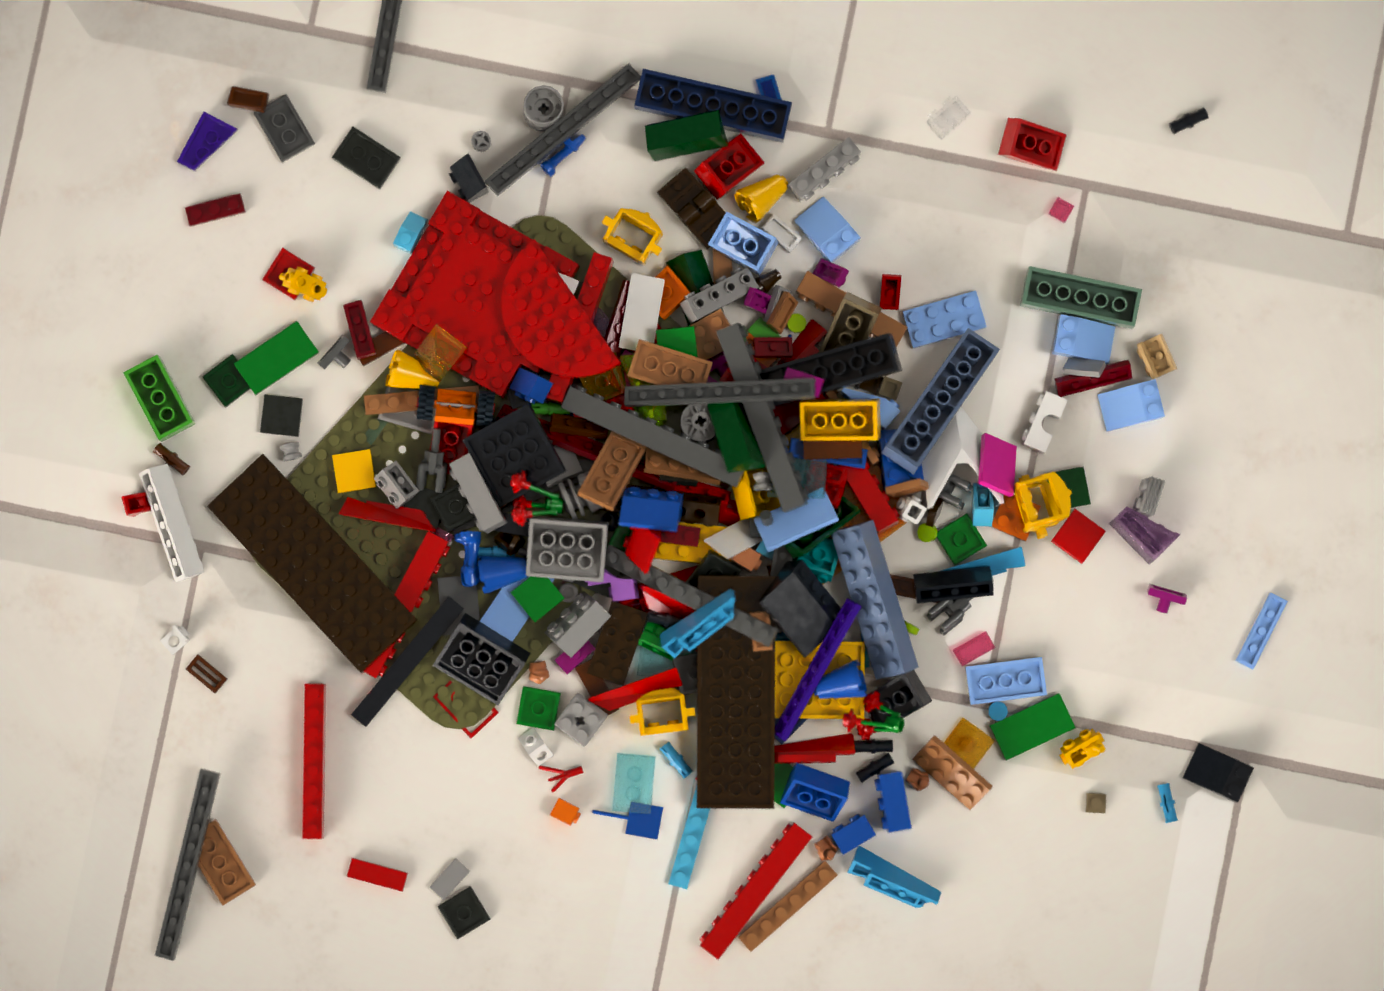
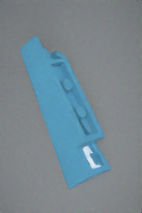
[937,547,1026,576]
[660,589,735,658]
[847,846,941,908]

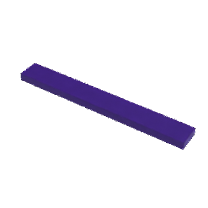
[775,598,862,741]

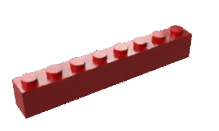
[546,252,614,405]
[815,393,900,535]
[364,531,451,679]
[302,684,326,839]
[699,823,812,960]

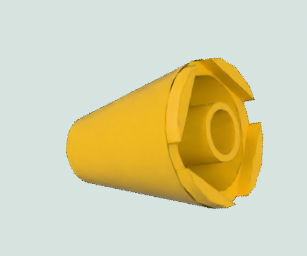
[734,174,788,223]
[385,350,441,389]

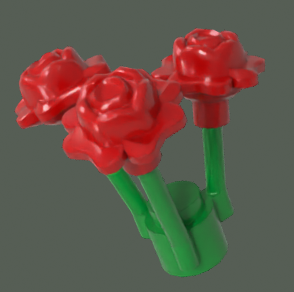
[510,471,563,526]
[842,691,905,740]

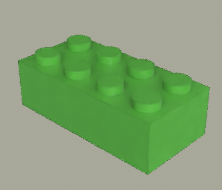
[123,355,196,442]

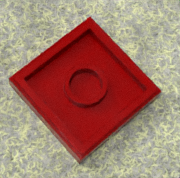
[262,248,315,300]

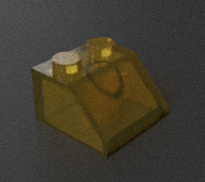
[580,352,626,401]
[944,718,995,769]

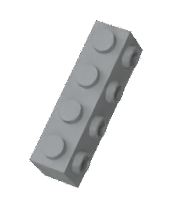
[788,137,861,202]
[680,268,759,324]
[449,453,508,534]

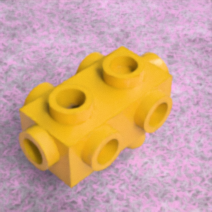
[279,266,327,302]
[1059,729,1105,769]

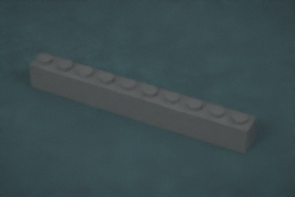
[716,323,809,512]
[561,385,746,488]

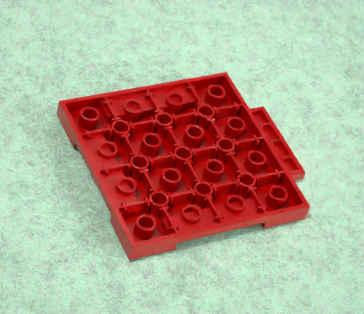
[370,191,580,399]

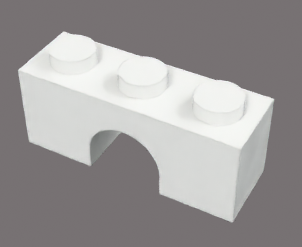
[1021,391,1068,454]

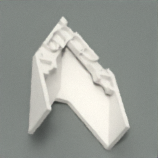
[921,407,1004,511]

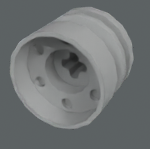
[524,85,564,132]
[681,403,716,443]
[558,471,603,519]

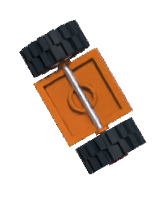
[416,385,495,426]

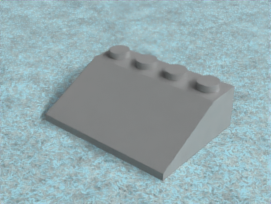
[526,516,609,582]

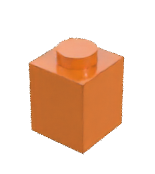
[550,798,581,826]

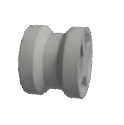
[471,131,491,152]
[280,442,302,461]
[753,472,773,491]

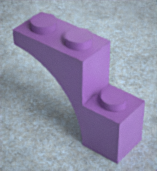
[585,569,639,602]

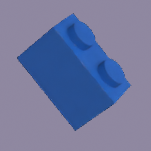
[509,367,553,404]
[831,814,876,855]

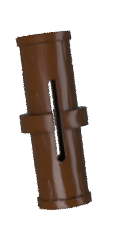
[153,443,190,476]

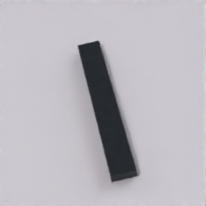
[351,596,464,727]

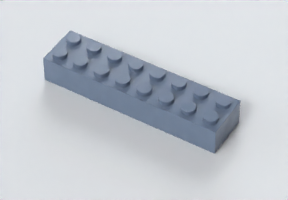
[882,328,1000,475]
[831,520,919,680]

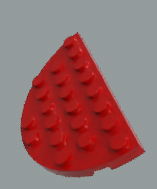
[501,239,621,378]

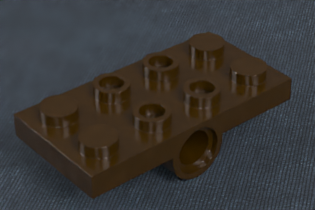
[657,167,726,250]
[587,600,648,686]

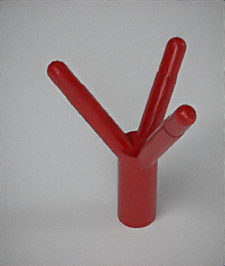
[538,766,583,792]

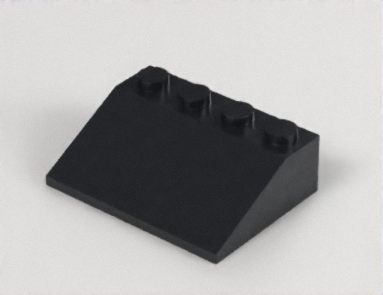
[759,559,841,657]
[433,613,531,705]

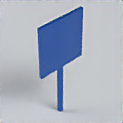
[592,802,663,840]

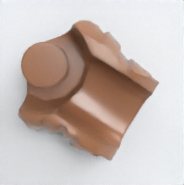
[529,661,549,684]
[905,767,929,791]
[814,835,838,860]

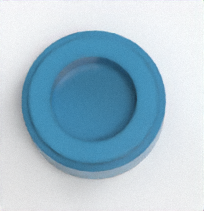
[988,702,1008,721]

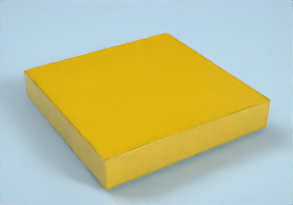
[332,449,376,493]

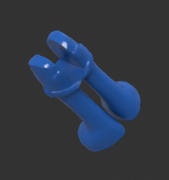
[538,134,586,177]
[454,531,481,587]

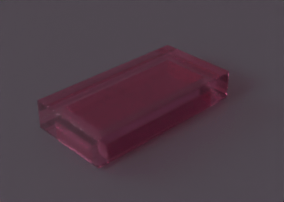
[953,631,996,667]

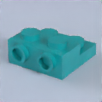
[797,538,838,583]

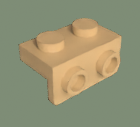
[1137,334,1177,379]

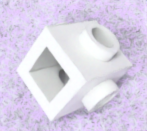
[896,494,927,525]

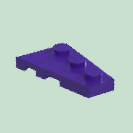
[177,112,238,171]

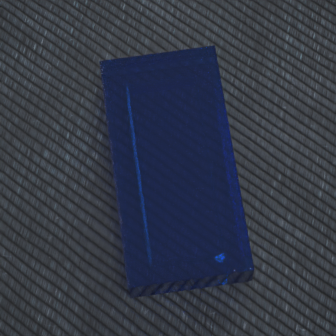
[756,74,782,100]

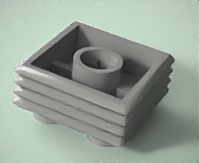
[1133,476,1165,518]
[554,693,608,747]

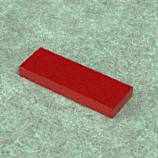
[347,858,408,892]

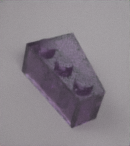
[1109,507,1180,564]

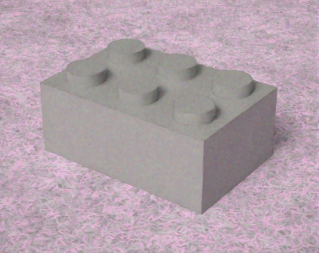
[544,591,611,658]

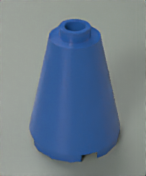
[478,555,529,594]
[813,659,867,699]

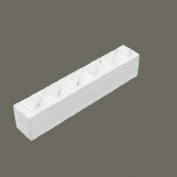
[139,464,204,582]

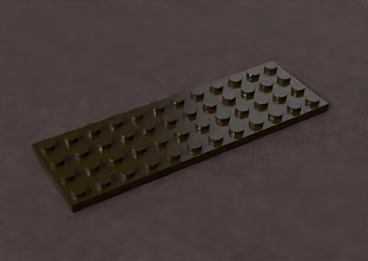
[207,454,418,673]
[697,576,775,809]

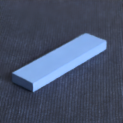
[1235,592,1288,670]

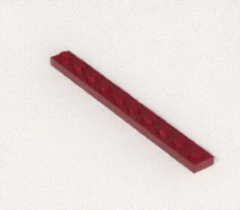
[496,404,677,491]

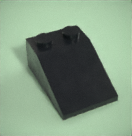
[864,670,932,723]
[1182,743,1254,803]

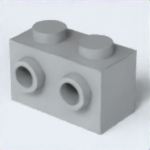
[374,461,419,509]

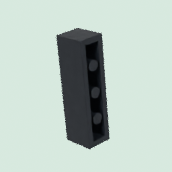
[913,566,994,603]

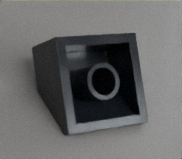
[449,153,489,203]

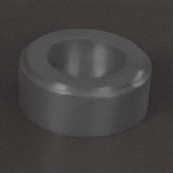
[559,583,578,602]

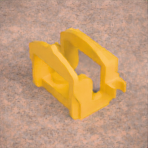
[602,208,663,266]
[1014,472,1072,539]
[629,688,695,736]

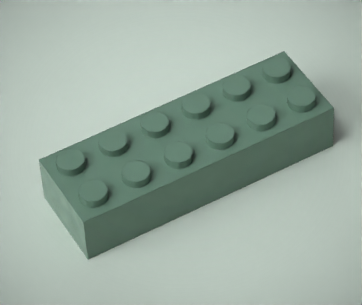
[1020,266,1142,329]

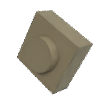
[878,376,903,401]
[1085,793,1106,813]

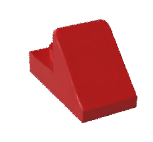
[879,274,902,310]
[121,492,151,517]

